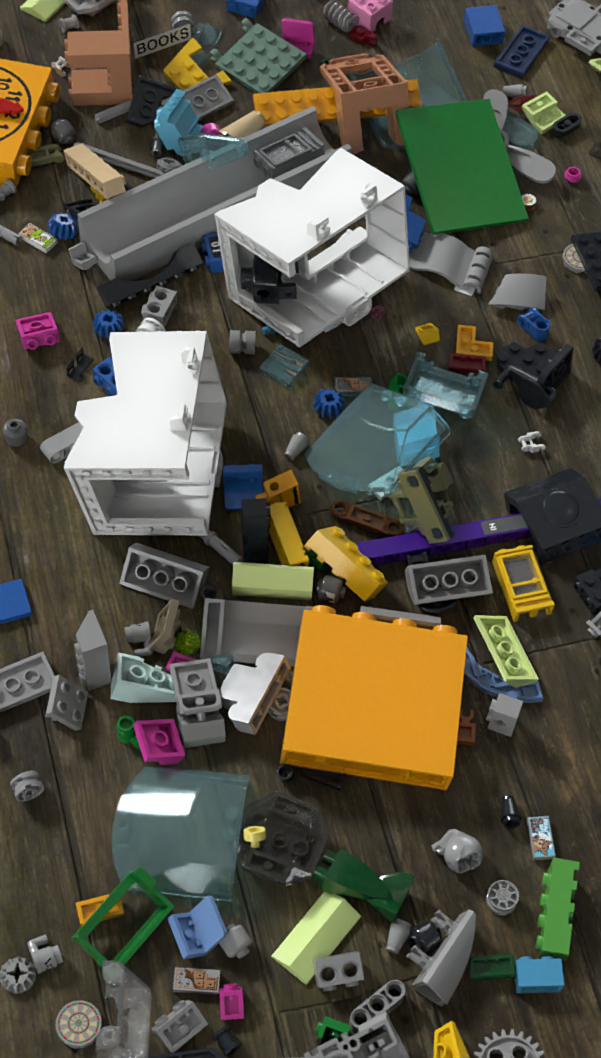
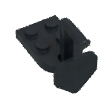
[493,344,573,410]

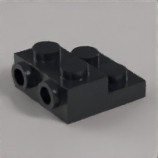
[573,569,601,615]

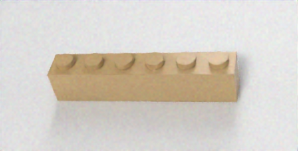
[63,143,126,199]

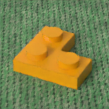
[456,325,493,361]

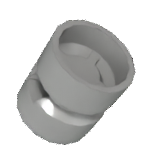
[229,330,256,355]

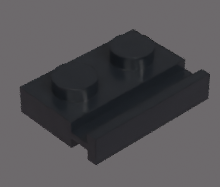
[64,198,98,220]

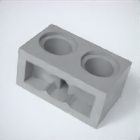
[141,286,177,327]
[312,951,364,991]

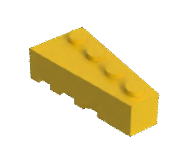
[304,526,388,601]

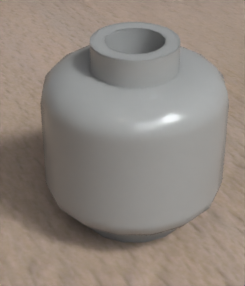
[219,924,252,959]

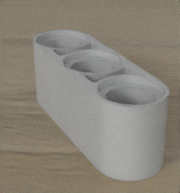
[40,422,82,463]
[349,980,405,1034]

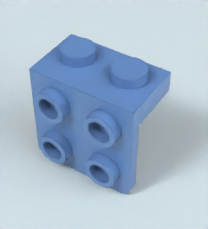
[168,896,227,959]

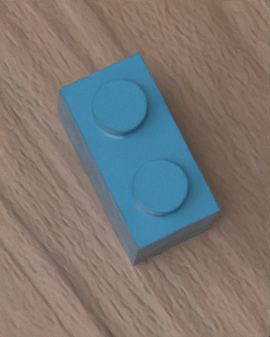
[514,956,564,993]

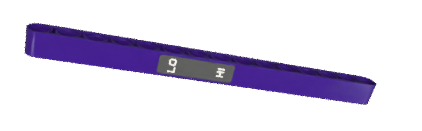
[356,499,601,566]

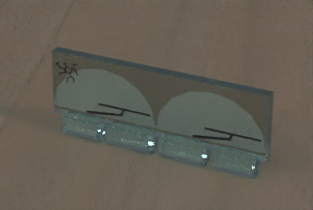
[189,23,223,71]

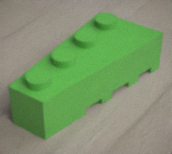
[536,858,580,962]

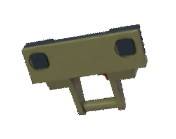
[387,456,455,544]

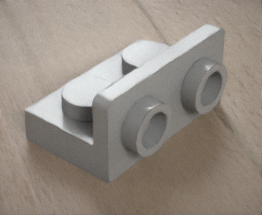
[151,1000,208,1053]

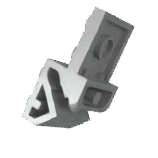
[169,658,226,748]

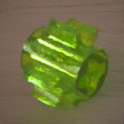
[175,629,200,656]

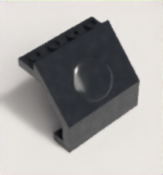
[504,468,601,564]

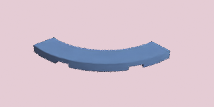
[464,648,544,703]

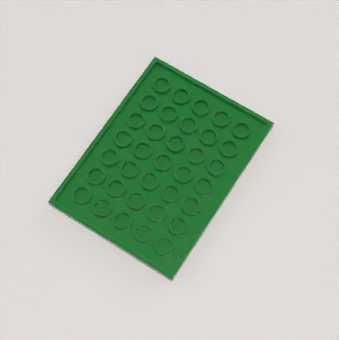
[395,99,529,235]

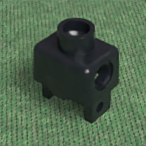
[240,255,299,304]

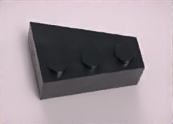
[241,498,271,564]

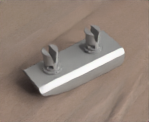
[407,910,476,1006]

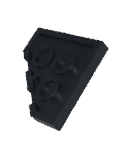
[126,75,183,128]

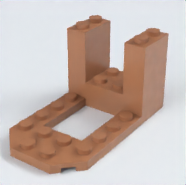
[64,0,132,106]
[320,54,410,155]

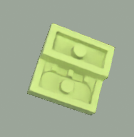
[522,91,565,135]

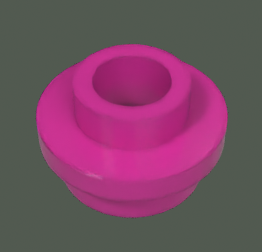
[564,167,581,183]

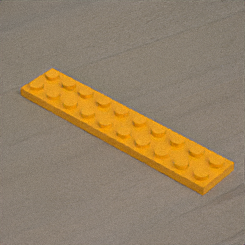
[253,79,422,127]

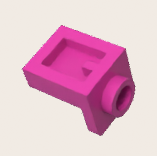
[219,984,244,1020]

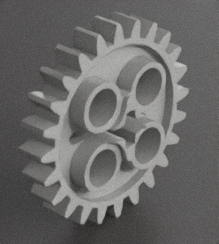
[474,1029,544,1058]

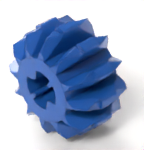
[48,212,78,240]
[93,309,124,339]
[313,387,345,419]

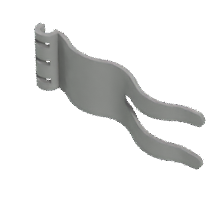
[363,216,494,294]

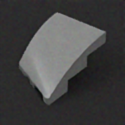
[489,274,547,312]

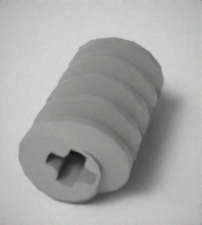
[323,0,359,33]

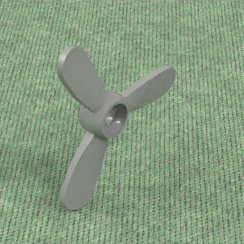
[483,89,556,184]

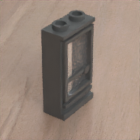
[253,127,325,179]

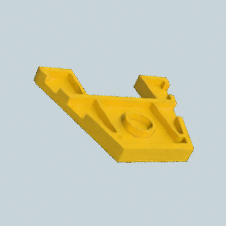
[163,38,232,91]

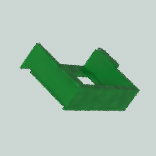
[71,867,175,976]

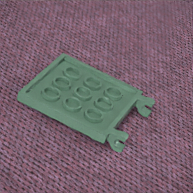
[209,18,307,94]

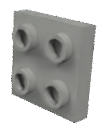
[45,675,88,731]

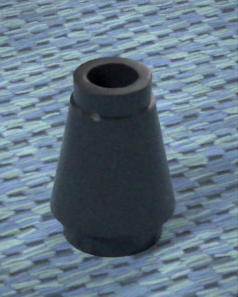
[500,795,522,829]

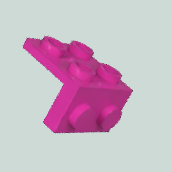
[281,18,315,59]

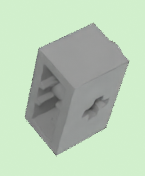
[486,693,523,737]

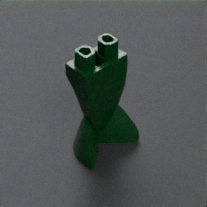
[312,849,415,923]

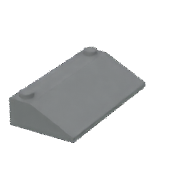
[200,598,313,666]

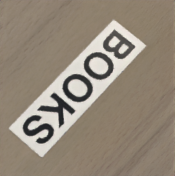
[133,24,192,59]

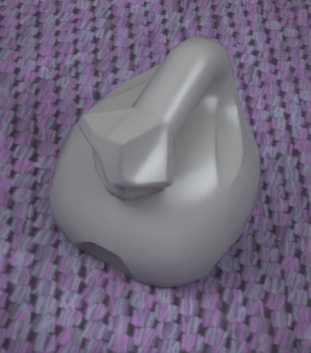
[431,829,483,873]

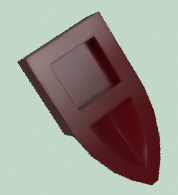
[508,95,536,114]

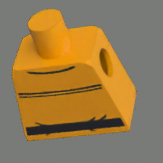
[255,469,301,507]

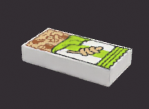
[19,223,57,254]

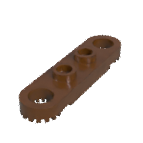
[330,499,404,537]

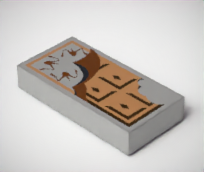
[173,967,220,995]

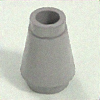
[503,84,527,99]
[284,432,309,461]
[386,919,412,954]

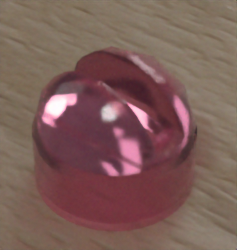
[370,305,386,321]

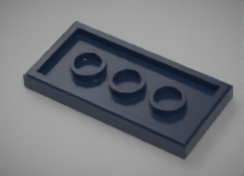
[494,25,550,79]

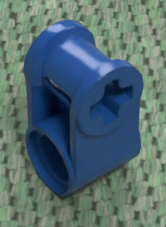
[517,308,550,342]

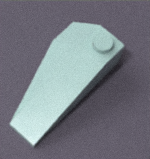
[110,652,176,703]

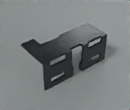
[66,346,93,382]

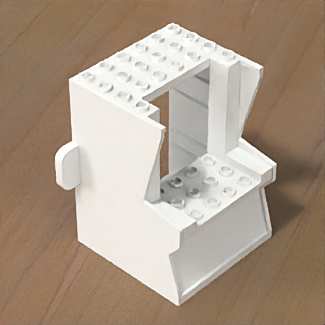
[214,148,410,348]
[64,331,227,536]

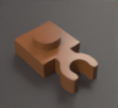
[457,709,476,746]

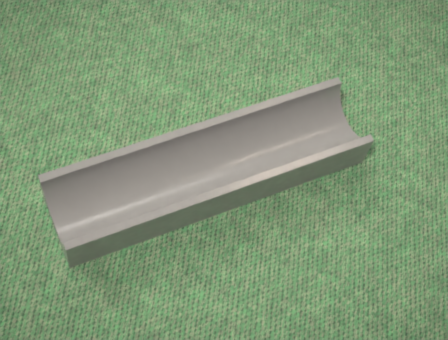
[77,106,352,281]

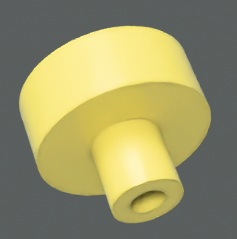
[244,826,266,848]

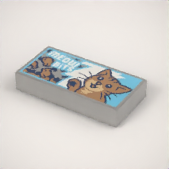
[526,816,556,861]

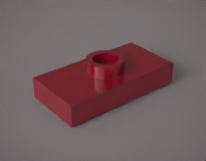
[448,353,486,375]

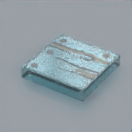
[259,344,310,388]

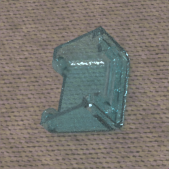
[178,133,248,169]
[403,351,488,418]

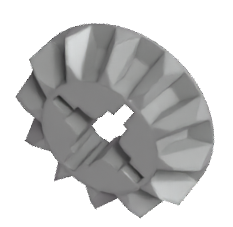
[156,158,183,173]
[0,956,36,993]

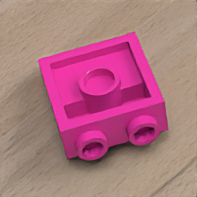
[15,312,60,350]
[133,719,185,765]

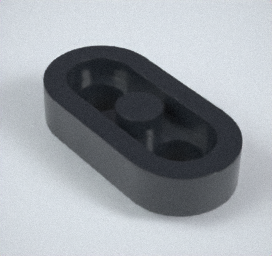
[552,113,582,137]

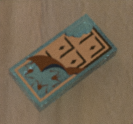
[334,377,372,396]

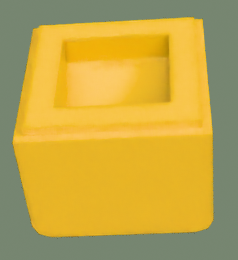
[415,323,440,345]

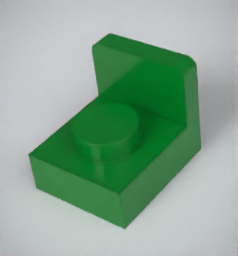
[314,1016,351,1045]

